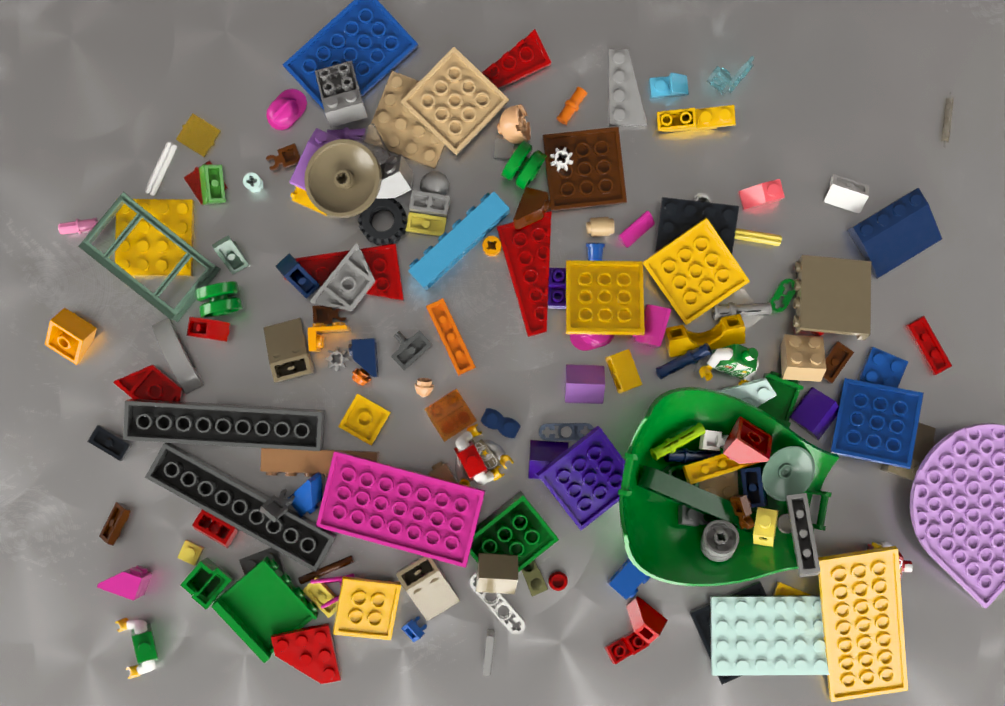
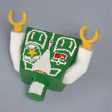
[699,344,759,386]
[115,618,159,679]

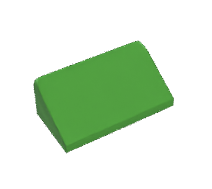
[199,164,226,205]

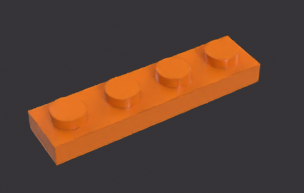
[426,298,476,376]

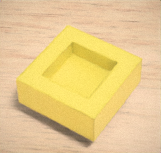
[177,540,204,566]

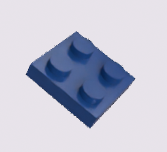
[858,347,908,388]

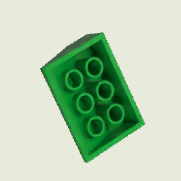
[470,491,559,572]

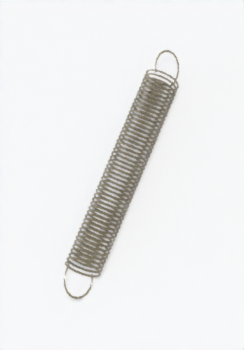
[941,92,954,143]

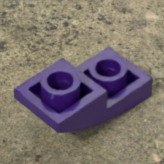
[548,268,566,309]

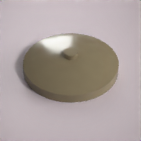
[305,139,382,218]

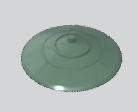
[762,446,815,501]

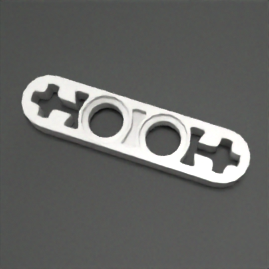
[470,572,525,635]

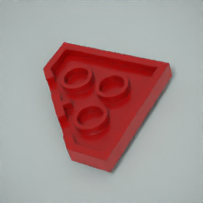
[271,623,341,684]

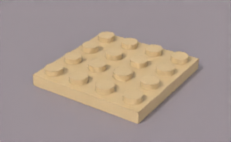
[401,47,509,156]
[364,71,445,169]

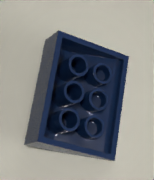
[847,188,942,279]

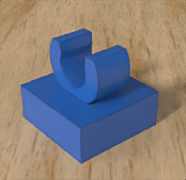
[401,616,427,642]

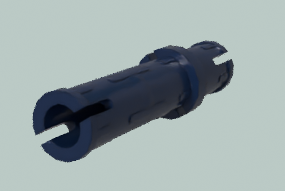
[656,343,712,379]
[664,448,721,464]

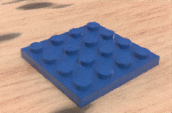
[830,378,924,469]

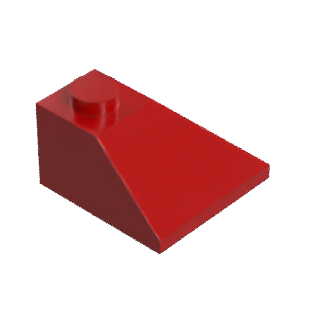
[723,416,772,464]

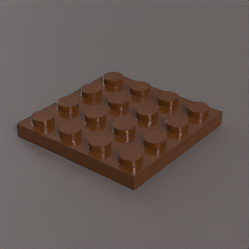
[542,127,627,211]

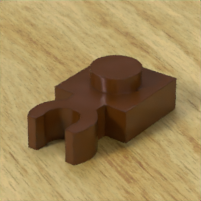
[266,143,301,171]
[312,305,347,325]
[730,494,754,529]

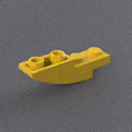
[657,105,736,132]

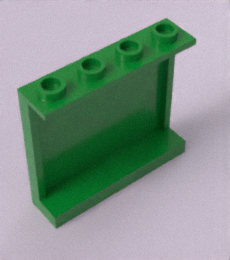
[212,556,319,663]

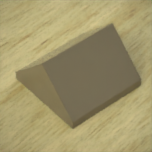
[475,553,518,594]

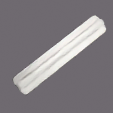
[145,142,177,196]

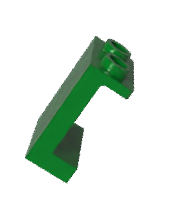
[757,371,804,428]

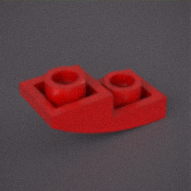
[604,631,649,664]

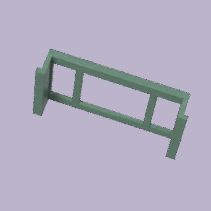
[78,191,221,322]

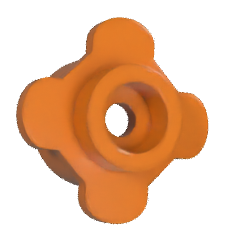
[352,368,371,386]

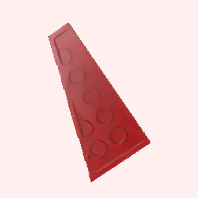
[497,211,552,337]
[284,244,404,301]

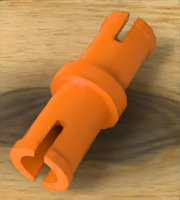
[556,87,587,125]

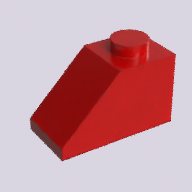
[186,317,230,342]

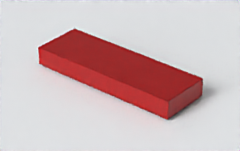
[906,316,952,375]

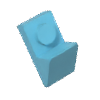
[649,73,689,98]

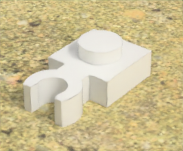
[699,430,729,451]

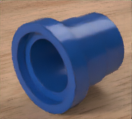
[586,243,605,261]

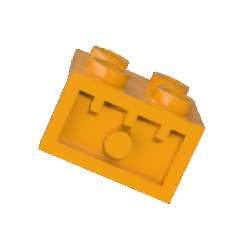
[308,322,351,352]

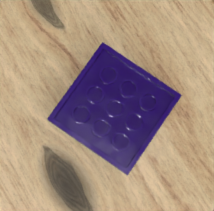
[536,426,625,530]

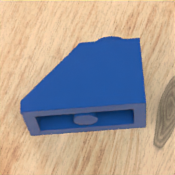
[288,472,323,517]

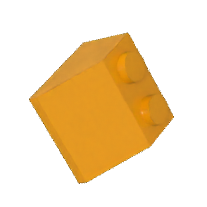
[45,308,97,365]

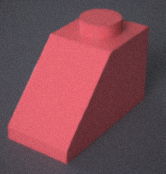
[739,179,785,210]

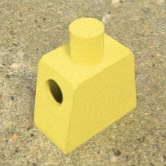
[753,507,779,547]

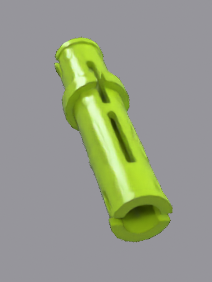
[650,423,706,461]

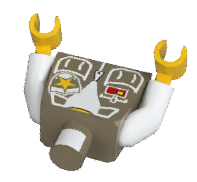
[455,438,514,487]

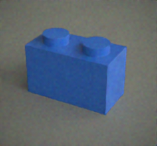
[607,558,650,600]

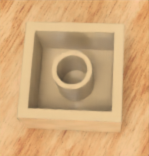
[780,334,826,382]

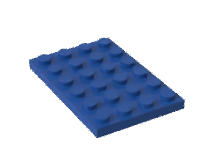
[282,0,418,110]

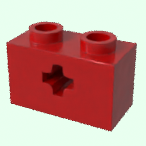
[192,509,238,548]

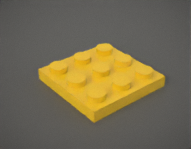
[333,576,401,640]

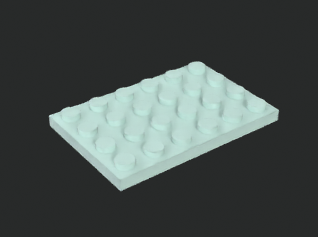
[710,595,830,676]

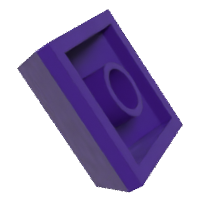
[789,387,839,441]
[528,440,569,479]

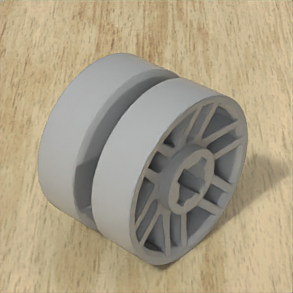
[700,520,739,562]

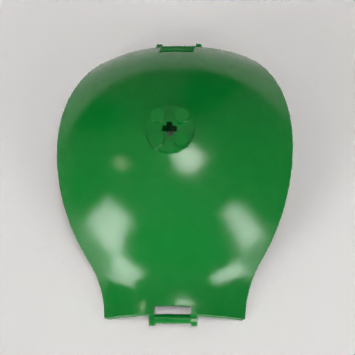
[618,387,839,586]

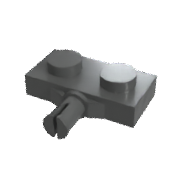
[391,330,432,370]

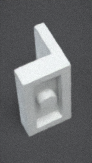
[824,174,869,213]

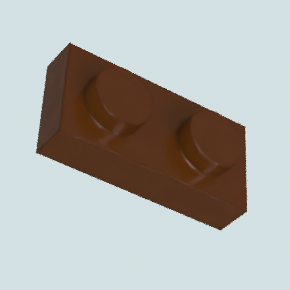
[823,341,854,384]
[99,502,131,546]

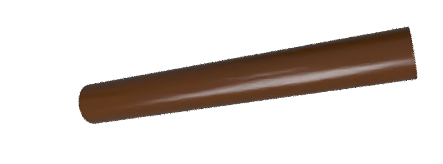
[298,555,354,585]

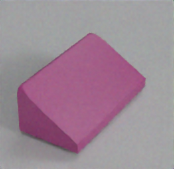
[618,211,655,248]

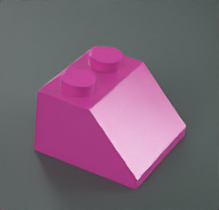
[632,304,671,348]
[97,565,152,601]

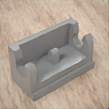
[409,190,450,219]

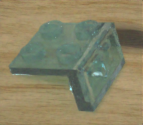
[707,55,755,96]

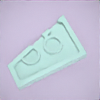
[718,377,777,407]

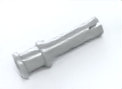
[712,302,772,321]

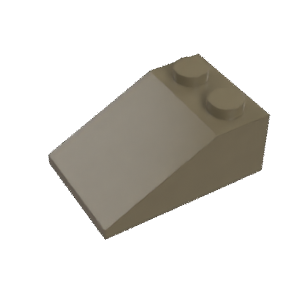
[880,423,936,481]

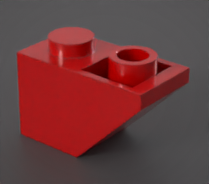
[626,596,668,644]

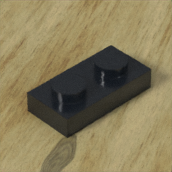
[87,425,132,461]

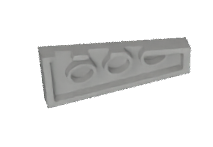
[608,49,648,126]

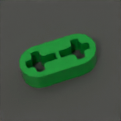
[769,279,796,313]

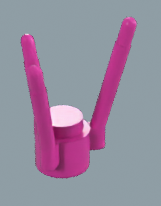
[310,573,355,609]

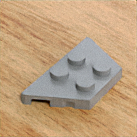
[310,243,376,312]

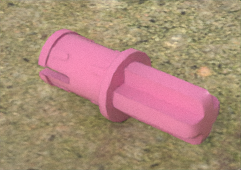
[58,218,98,235]

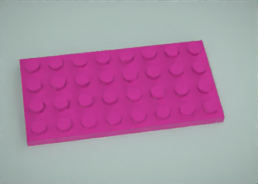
[316,451,485,568]

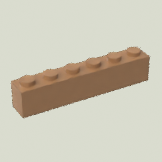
[260,448,379,478]

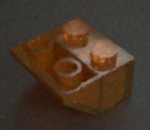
[425,388,477,442]

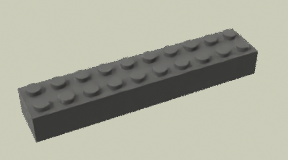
[123,399,324,451]
[145,443,337,572]

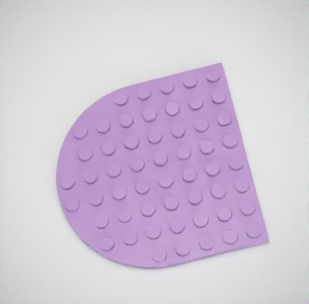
[910,423,1005,609]

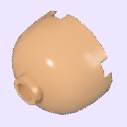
[497,104,531,144]

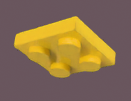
[338,393,391,446]

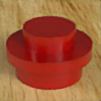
[548,571,568,591]

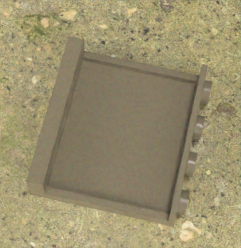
[793,255,871,340]

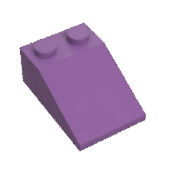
[290,128,340,191]

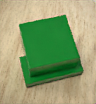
[180,557,233,610]

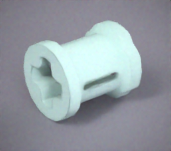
[243,173,264,193]

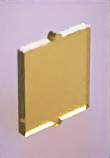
[176,113,221,158]

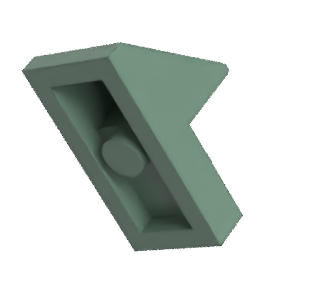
[212,235,249,275]

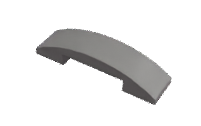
[152,318,203,394]

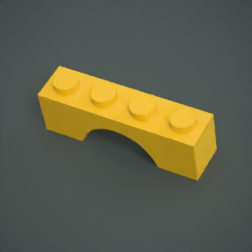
[665,314,745,357]

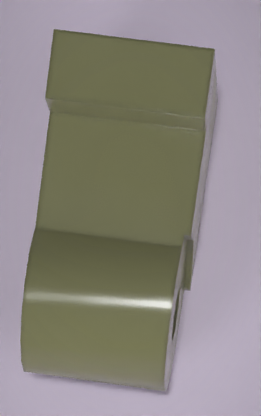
[522,560,548,597]

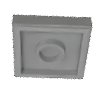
[483,629,495,676]

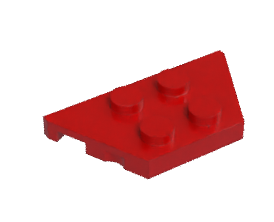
[113,364,183,402]

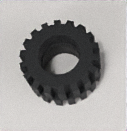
[358,198,407,246]

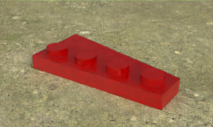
[482,29,551,89]

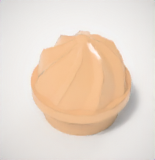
[415,378,434,397]

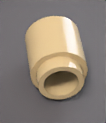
[586,217,614,237]

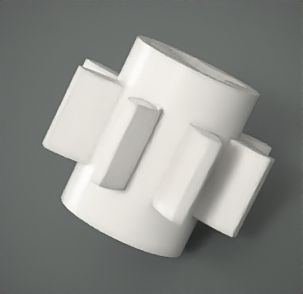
[550,147,573,171]

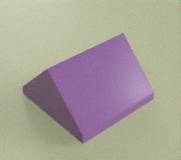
[565,364,605,404]

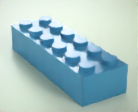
[408,192,510,291]

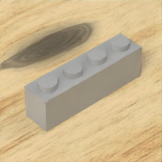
[786,493,821,578]

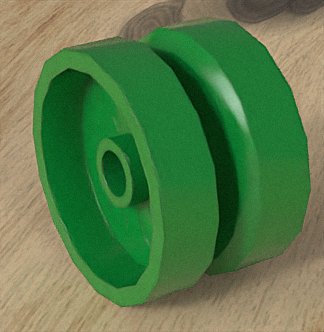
[501,141,547,190]
[195,281,243,318]

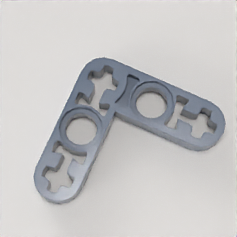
[538,423,594,441]

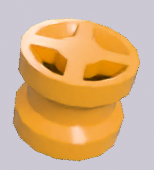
[482,236,501,257]

